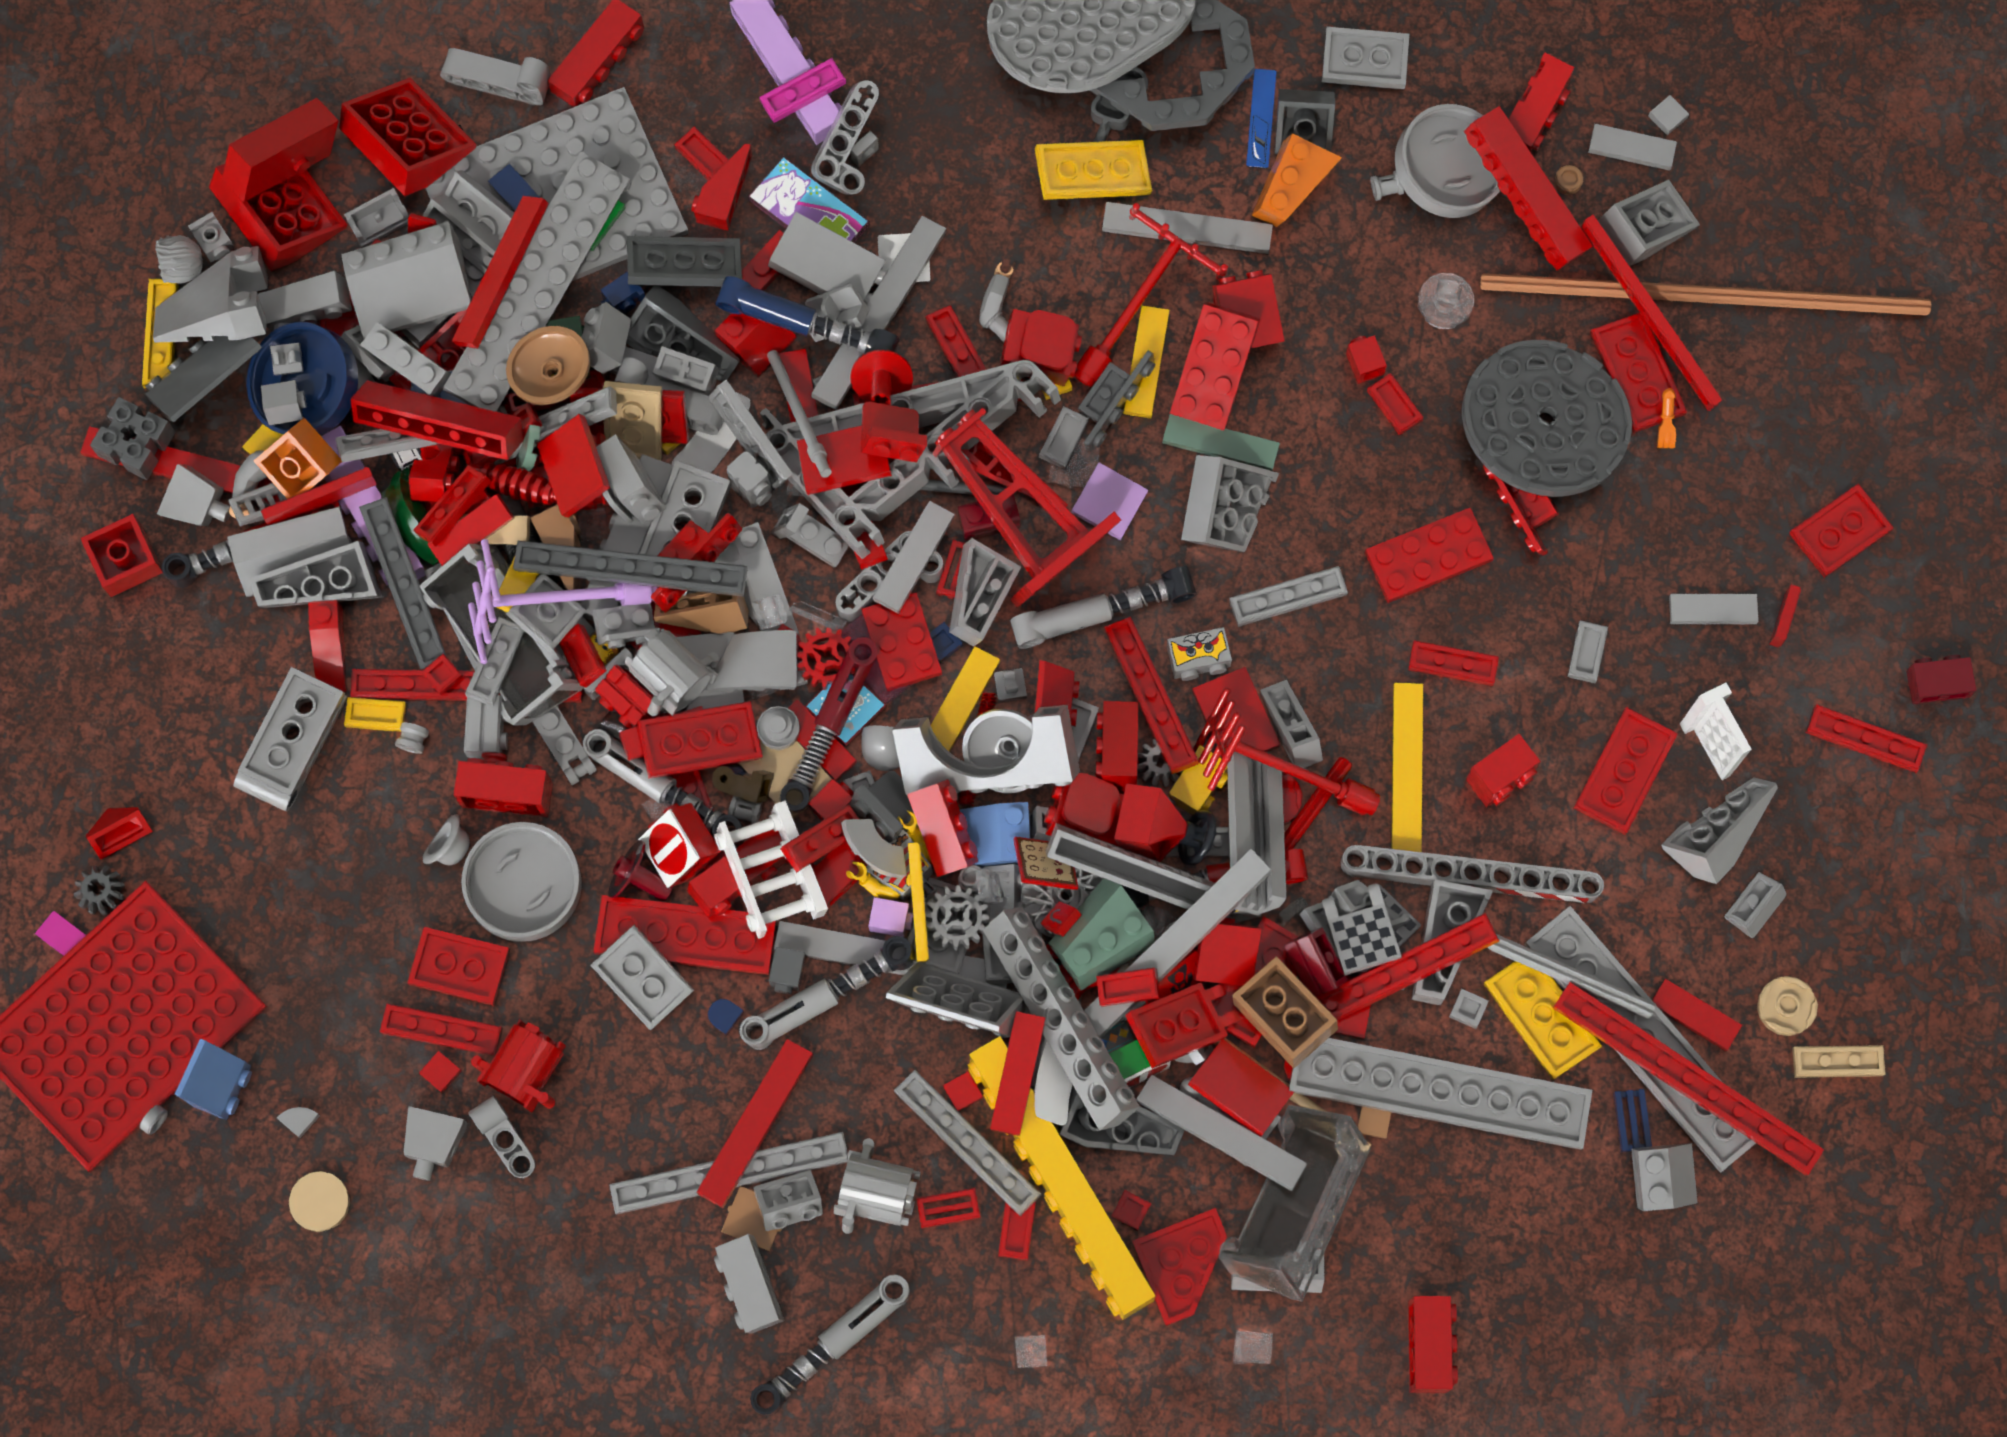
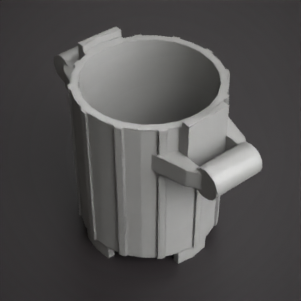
[625,629,719,716]
[834,1138,921,1234]

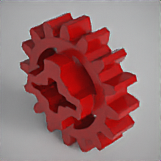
[796,626,858,690]

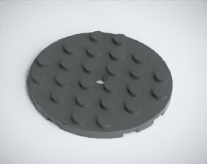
[1462,340,1632,497]

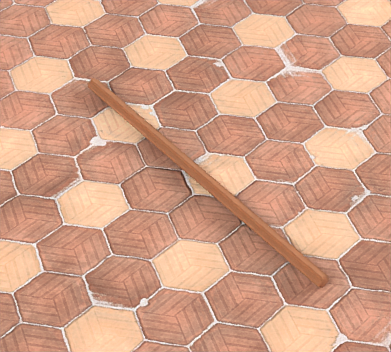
[1480,273,1932,315]

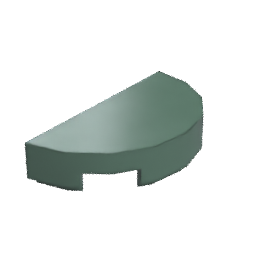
[516,425,541,471]

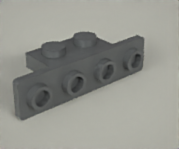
[1078,350,1155,452]

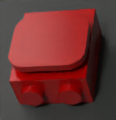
[1212,270,1285,348]
[999,309,1082,386]
[1044,773,1124,847]

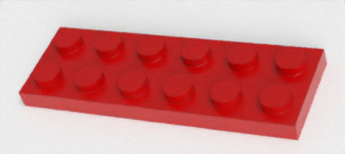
[593,895,777,975]

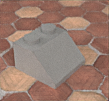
[1631,1143,1698,1211]

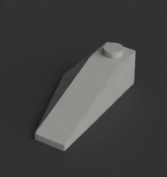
[715,522,799,635]
[1661,777,1778,884]

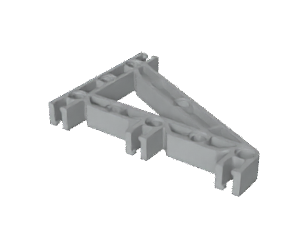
[760,360,1061,559]

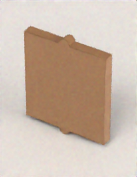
[721,1186,782,1252]

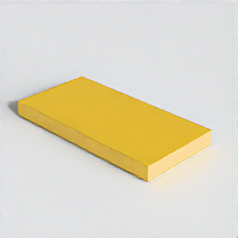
[1034,140,1152,200]
[1484,961,1602,1080]

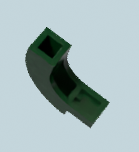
[381,464,438,565]

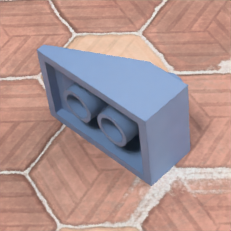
[960,802,1030,870]
[175,1039,252,1121]

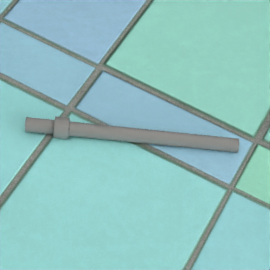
[767,350,832,477]

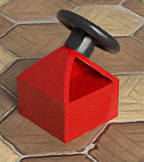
[1114,784,1217,866]

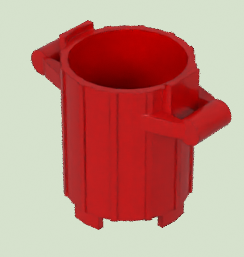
[471,1019,566,1113]

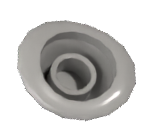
[423,814,470,865]

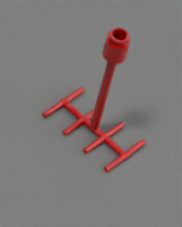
[1074,203,1228,388]
[1193,687,1380,816]

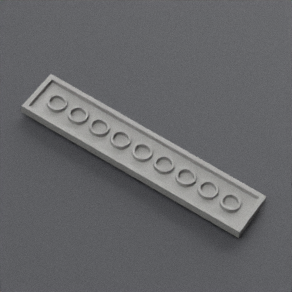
[443,151,630,412]
[1524,906,1756,1173]
[1289,1038,1593,1150]

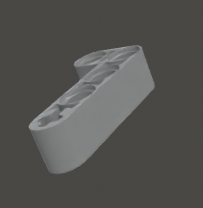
[440,48,551,106]
[811,80,879,195]
[614,358,723,435]
[835,531,944,622]

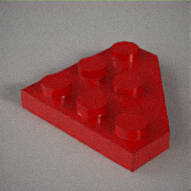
[1132,1208,1227,1327]

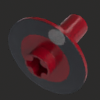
[608,840,673,901]

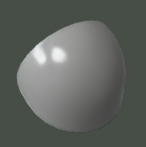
[861,725,900,771]

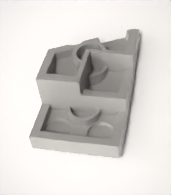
[706,630,797,692]
[1300,880,1410,959]

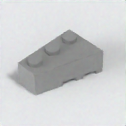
[949,538,1021,647]

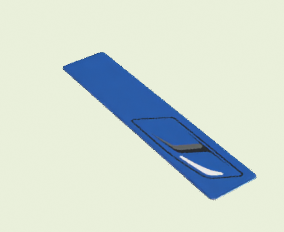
[1246,69,1276,168]

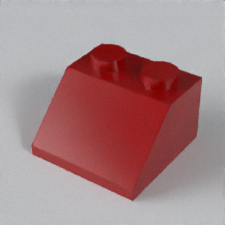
[714,313,797,378]
[1035,660,1080,727]

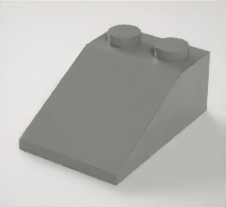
[1598,180,1700,266]

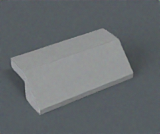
[423,170,514,274]
[227,507,352,597]

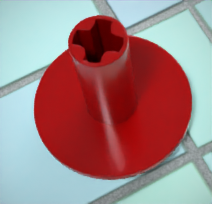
[850,350,913,405]

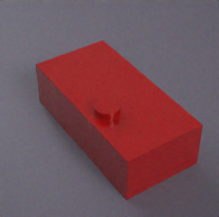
[222,98,339,202]

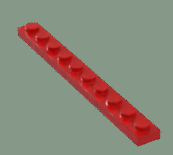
[1553,982,1824,1176]

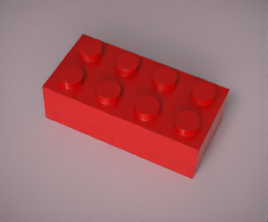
[1170,302,1261,431]

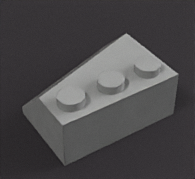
[1181,455,1279,552]

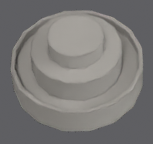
[757,706,800,750]

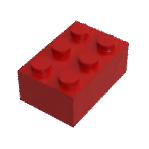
[453,758,553,818]
[1408,1296,1458,1393]

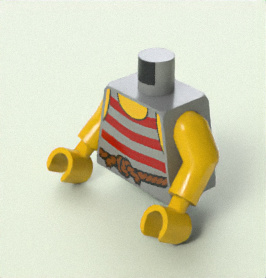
[846,810,937,902]

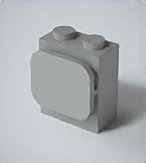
[596,434,666,524]

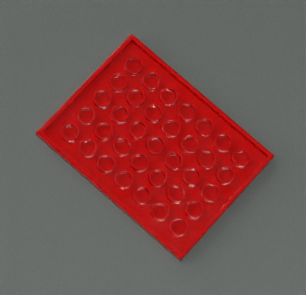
[0,881,267,1173]

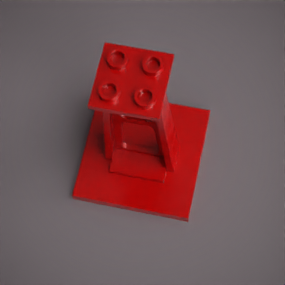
[932,408,1121,608]

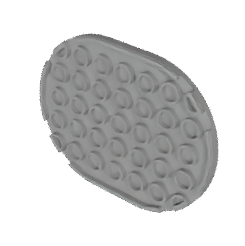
[987,0,1197,93]

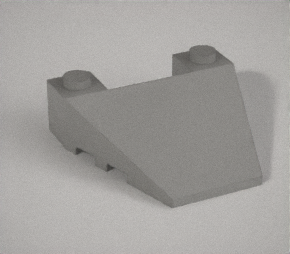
[153,246,268,343]

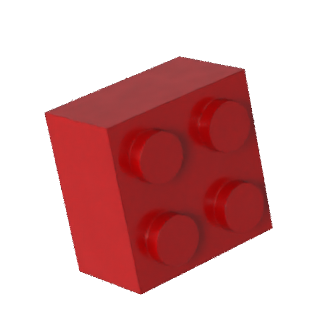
[80,514,163,597]
[1466,734,1541,808]

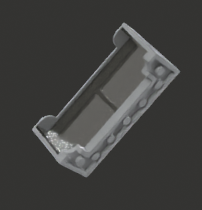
[419,544,583,726]

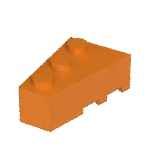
[1252,133,1342,227]

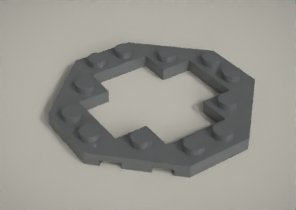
[1090,0,1255,131]

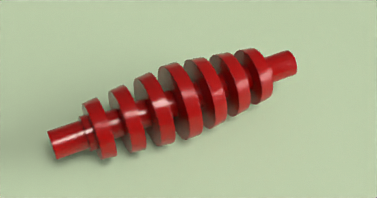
[470,462,556,505]

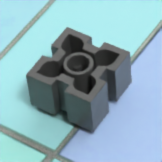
[90,397,176,480]

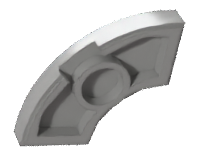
[841,819,907,878]

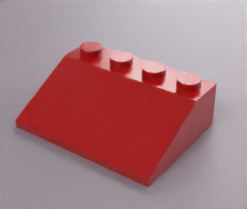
[339,77,476,196]
[209,164,348,271]

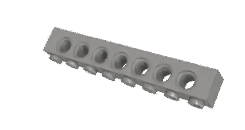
[983,907,1140,1131]

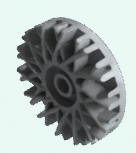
[1021,868,1103,938]

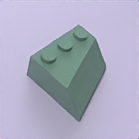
[1049,878,1155,991]

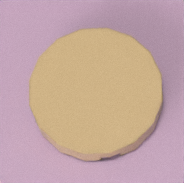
[1757,976,1818,1036]
[289,1171,350,1232]

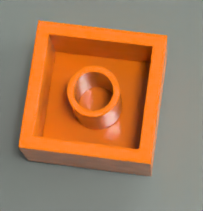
[254,418,342,499]

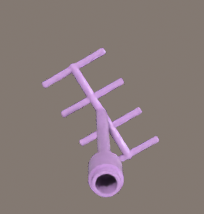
[468,539,658,664]

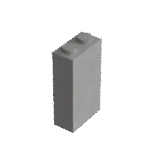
[768,212,887,305]

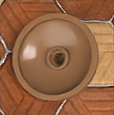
[506,326,590,405]

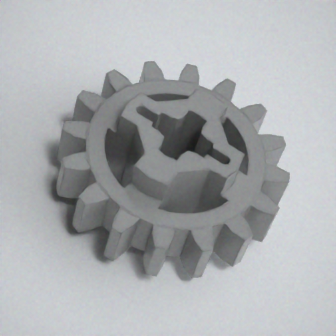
[925,885,989,951]

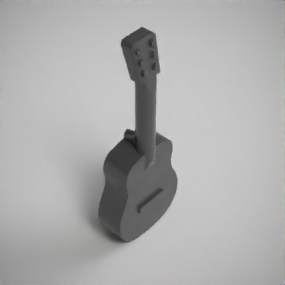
[1091,67,1148,142]

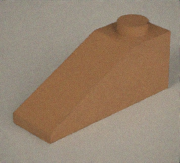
[654,592,749,634]

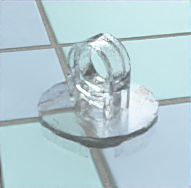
[1417,273,1474,329]

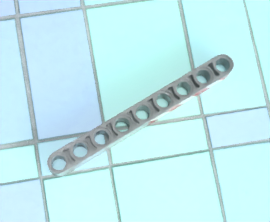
[1340,845,1604,903]

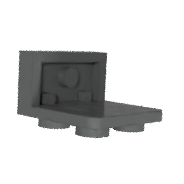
[850,770,914,843]

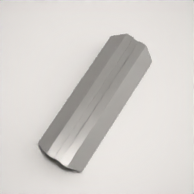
[1227,752,1286,915]

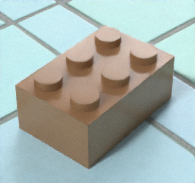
[1232,956,1338,1068]

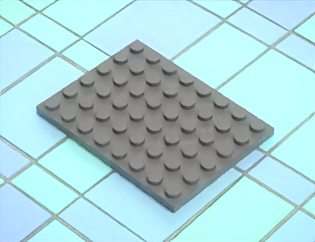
[425,87,689,297]

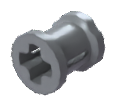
[1370,170,1404,201]
[728,796,763,824]

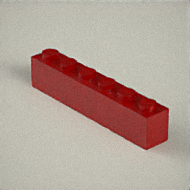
[1464,106,1593,271]
[351,380,523,460]

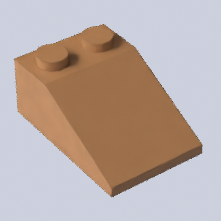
[530,504,582,590]

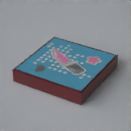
[805,674,887,747]

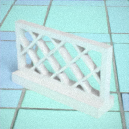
[1680,683,1752,780]

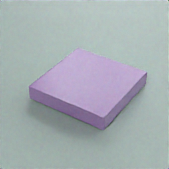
[1071,463,1148,540]

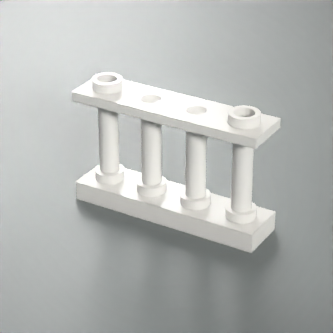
[714,800,828,939]

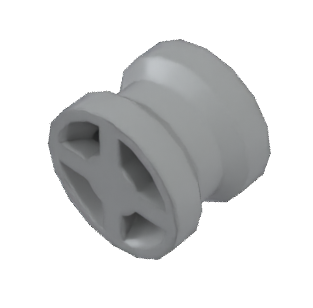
[395,722,429,754]

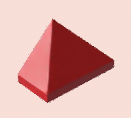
[86,807,153,860]

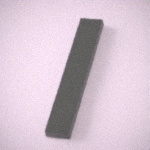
[359,497,447,670]

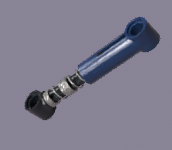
[715,276,900,354]

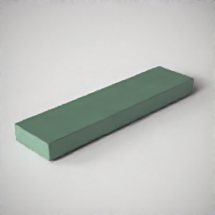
[1162,414,1280,471]

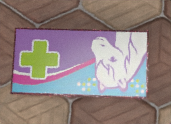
[748,156,870,243]

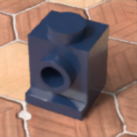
[600,272,645,314]

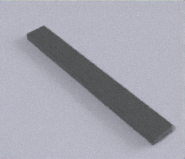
[513,540,748,597]

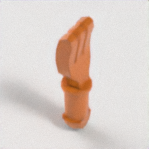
[1657,388,1676,448]

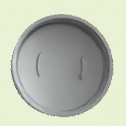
[1395,104,1500,218]
[461,822,582,942]

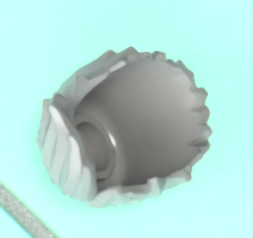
[155,235,203,284]

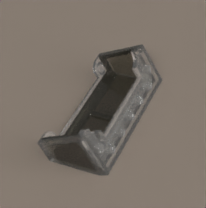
[1218,1105,1371,1302]

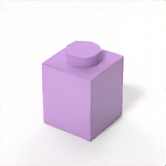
[869,897,913,937]

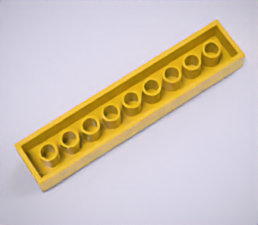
[967,1036,1156,1320]

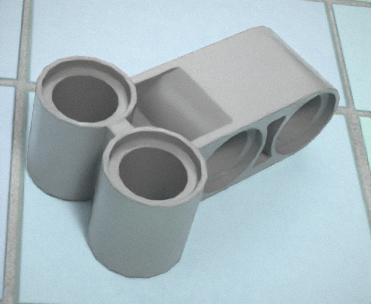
[468,1095,536,1178]

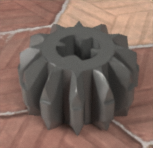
[74,865,125,915]

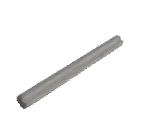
[1488,935,1656,1018]

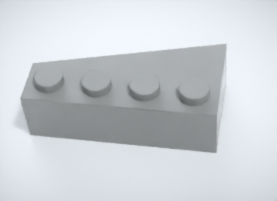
[249,541,383,608]
[1411,879,1493,1005]

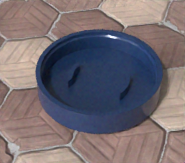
[246,322,358,436]

